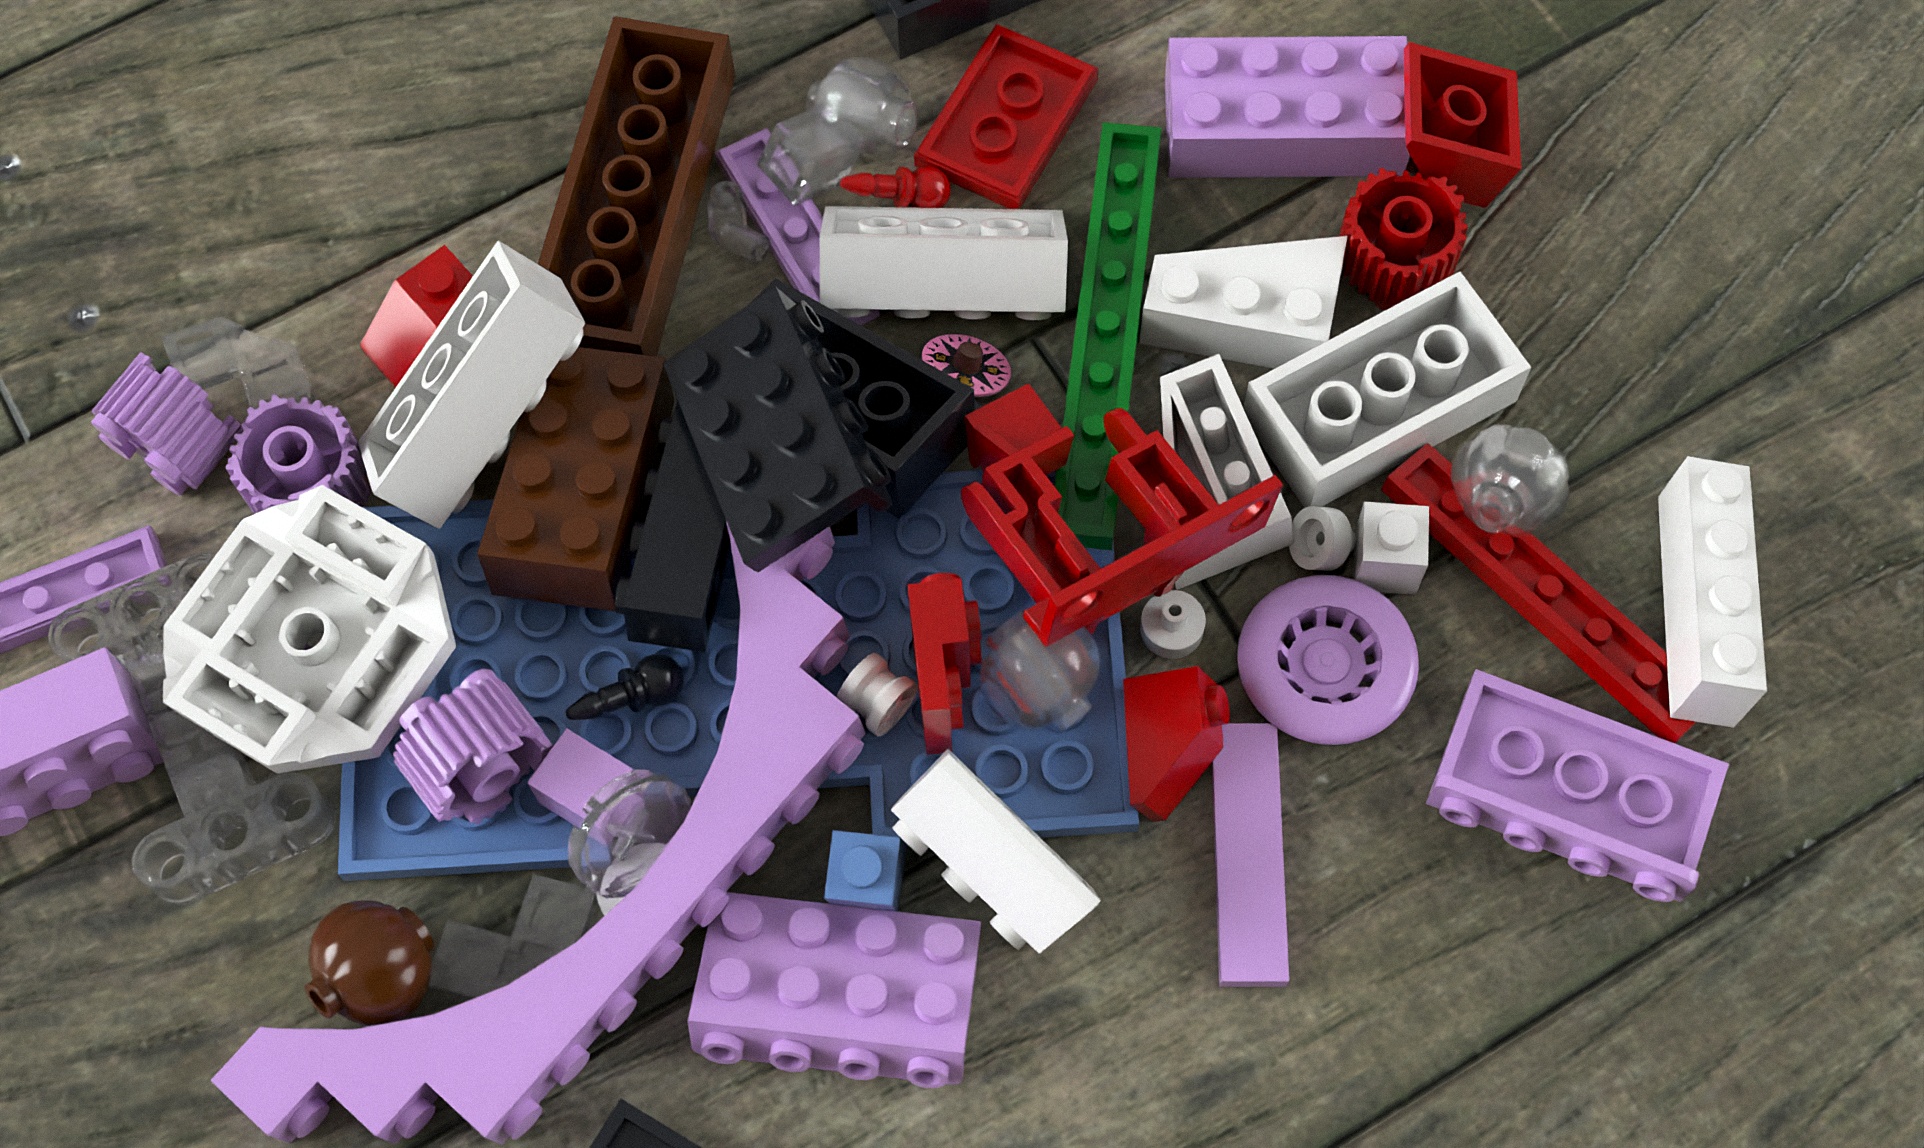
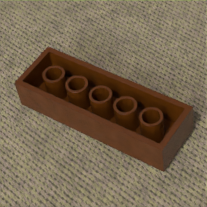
[538,16,735,357]

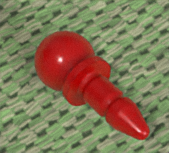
[840,166,951,208]

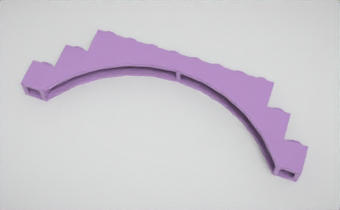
[210,521,866,1145]

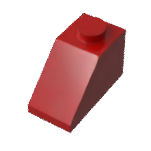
[1123,666,1230,822]

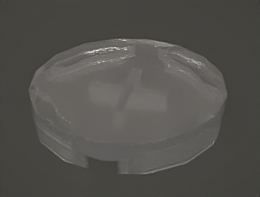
[568,770,692,898]

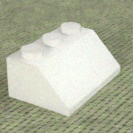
[891,749,1101,954]

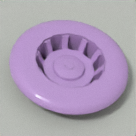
[1237,575,1419,745]

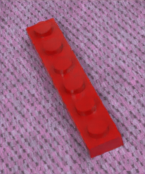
[1381,443,1697,744]

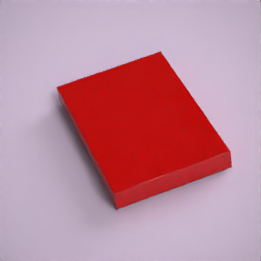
[914,24,1099,209]

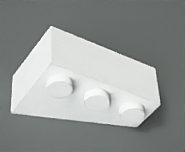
[1139,236,1348,369]
[1160,354,1294,590]

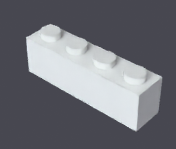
[1658,456,1767,728]

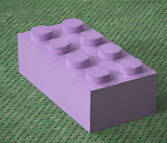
[1165,36,1410,178]
[0,647,172,836]

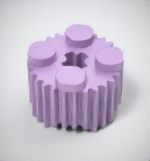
[91,352,243,496]
[225,394,371,514]
[393,669,553,825]

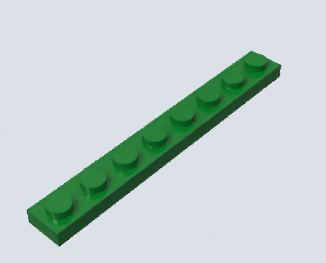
[1055,122,1162,551]

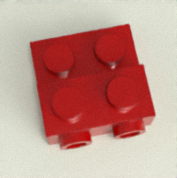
[907,573,982,755]

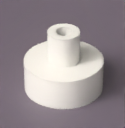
[1289,506,1356,571]
[1140,590,1206,659]

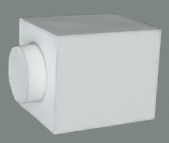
[1353,501,1429,595]

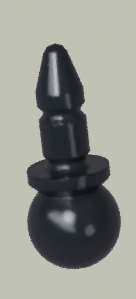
[565,654,684,720]

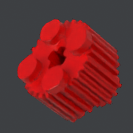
[1339,168,1468,310]

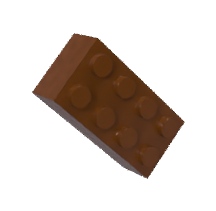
[477,347,675,611]

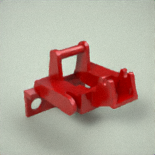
[961,383,1283,647]

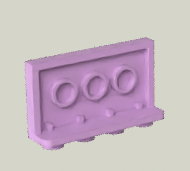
[1426,669,1729,902]
[688,892,981,1088]

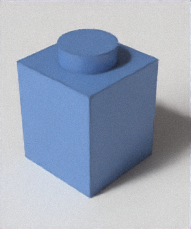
[824,830,906,912]

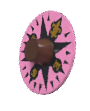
[921,334,1011,397]

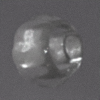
[806,56,918,166]
[1450,424,1570,539]
[980,610,1100,732]

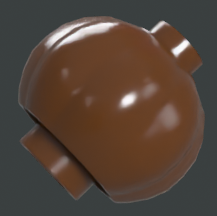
[305,900,434,1026]

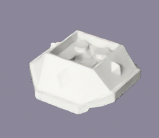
[163,485,456,774]

